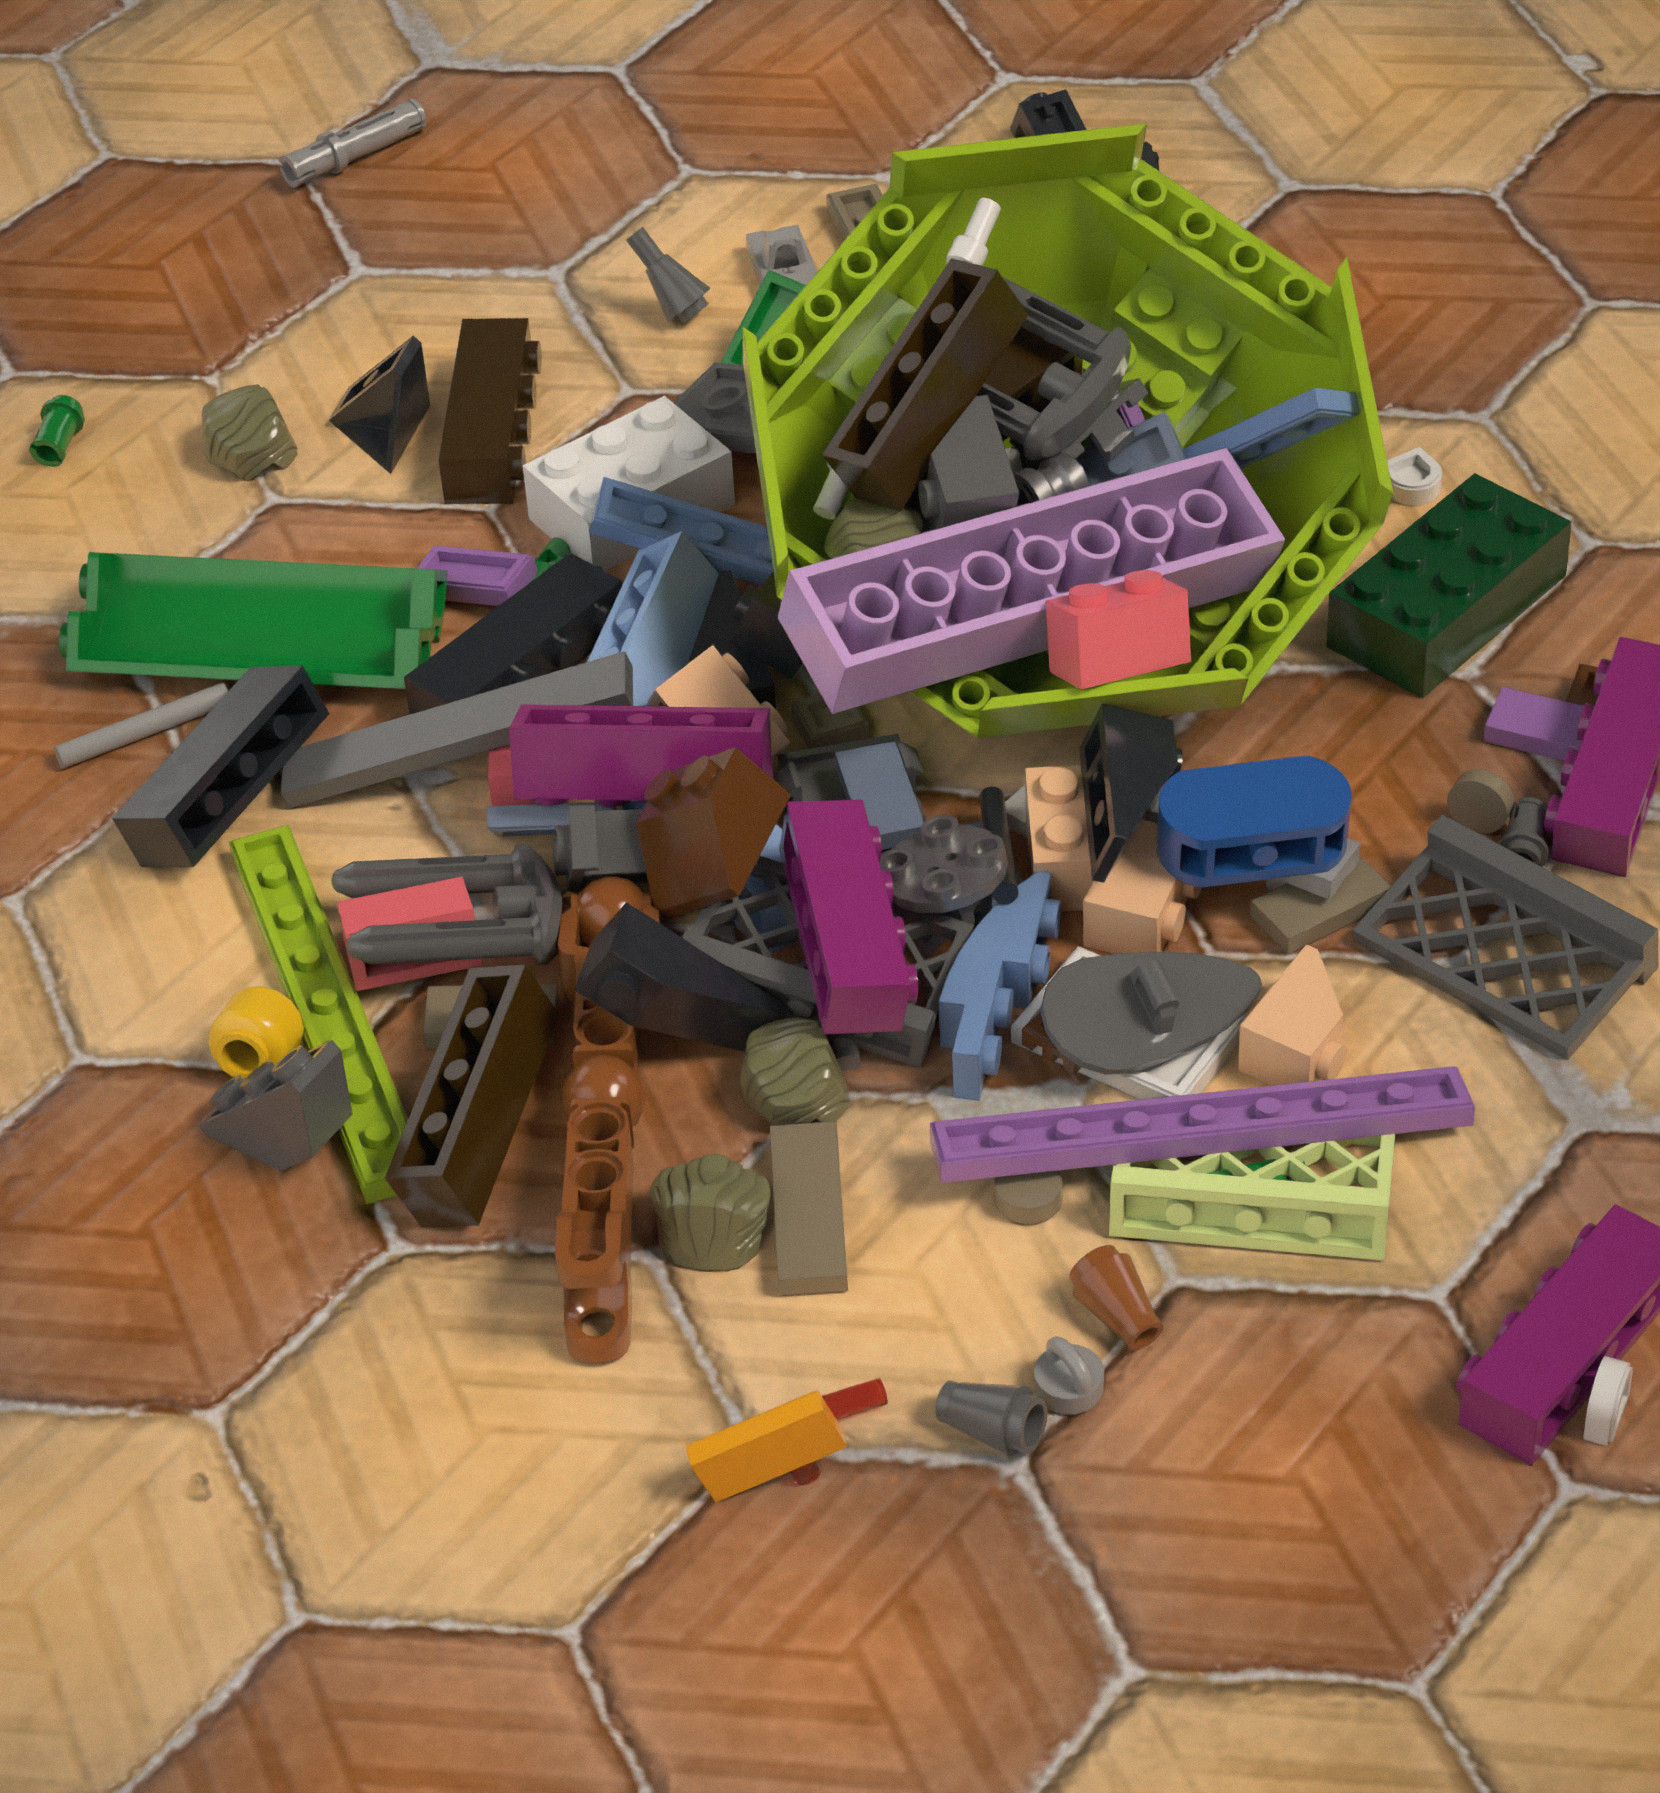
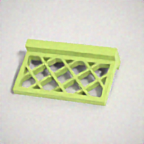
[1109,1134,1395,1261]

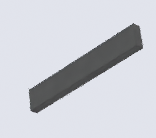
[281,651,633,808]

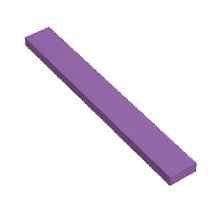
[930,1066,1475,1183]

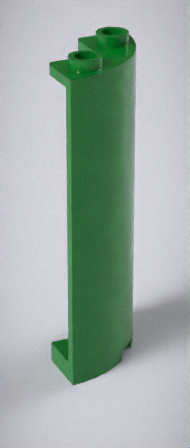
[59,552,448,689]

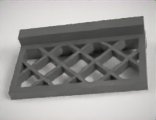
[1352,814,1659,1060]
[682,856,974,1069]

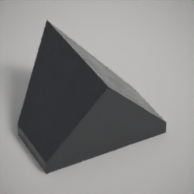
[329,335,430,474]

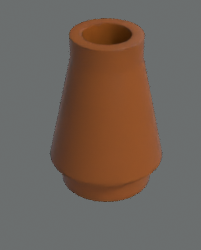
[1069,1245,1164,1351]

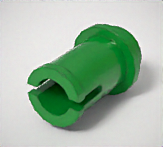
[29,395,85,467]

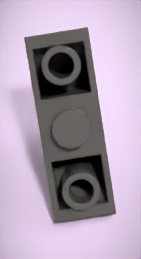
[199,1040,353,1171]

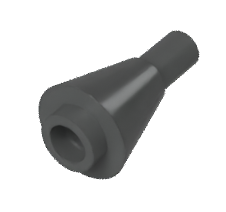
[626,227,710,323]

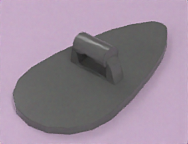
[1040,952,1262,1075]

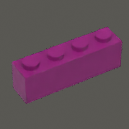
[1544,636,1660,877]
[509,704,773,807]
[779,800,918,1034]
[1456,1204,1660,1466]

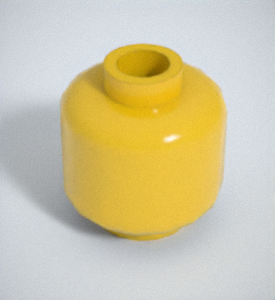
[208,986,304,1080]

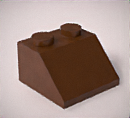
[636,747,791,920]

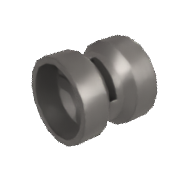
[1013,453,1089,507]

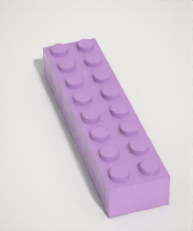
[778,448,1285,714]

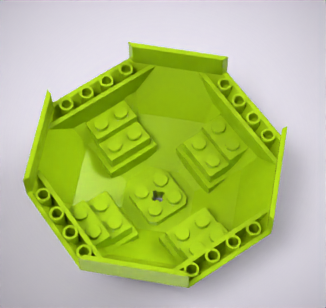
[743,123,1394,738]

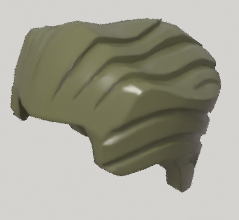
[202,384,298,481]
[824,498,922,559]
[740,1017,850,1126]
[650,1153,771,1270]

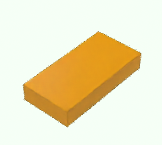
[685,1390,847,1503]

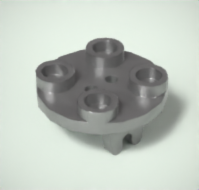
[879,815,1008,925]

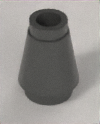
[936,1380,1047,1456]

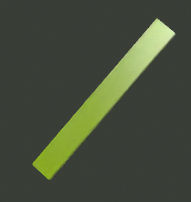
[229,825,408,1204]

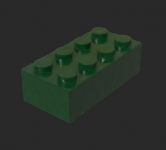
[1326,473,1572,698]

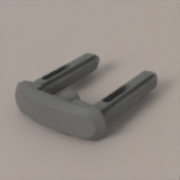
[976,277,1131,461]
[331,844,562,965]

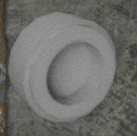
[1034,1336,1104,1415]

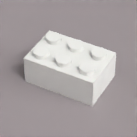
[523,396,735,571]

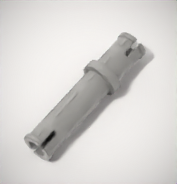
[279,98,427,188]

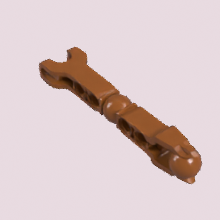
[555,875,663,1363]

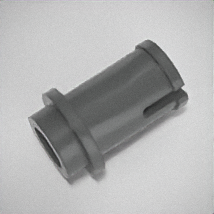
[1499,797,1549,867]

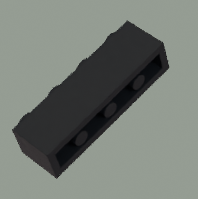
[404,552,623,714]
[112,665,330,867]

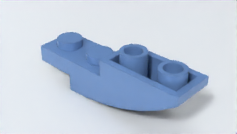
[939,871,1062,1101]

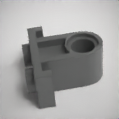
[553,805,649,893]

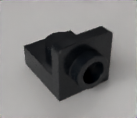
[1010,89,1087,138]

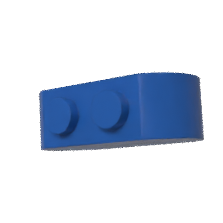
[1157,756,1352,888]

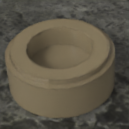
[1447,769,1514,834]
[994,1171,1063,1224]

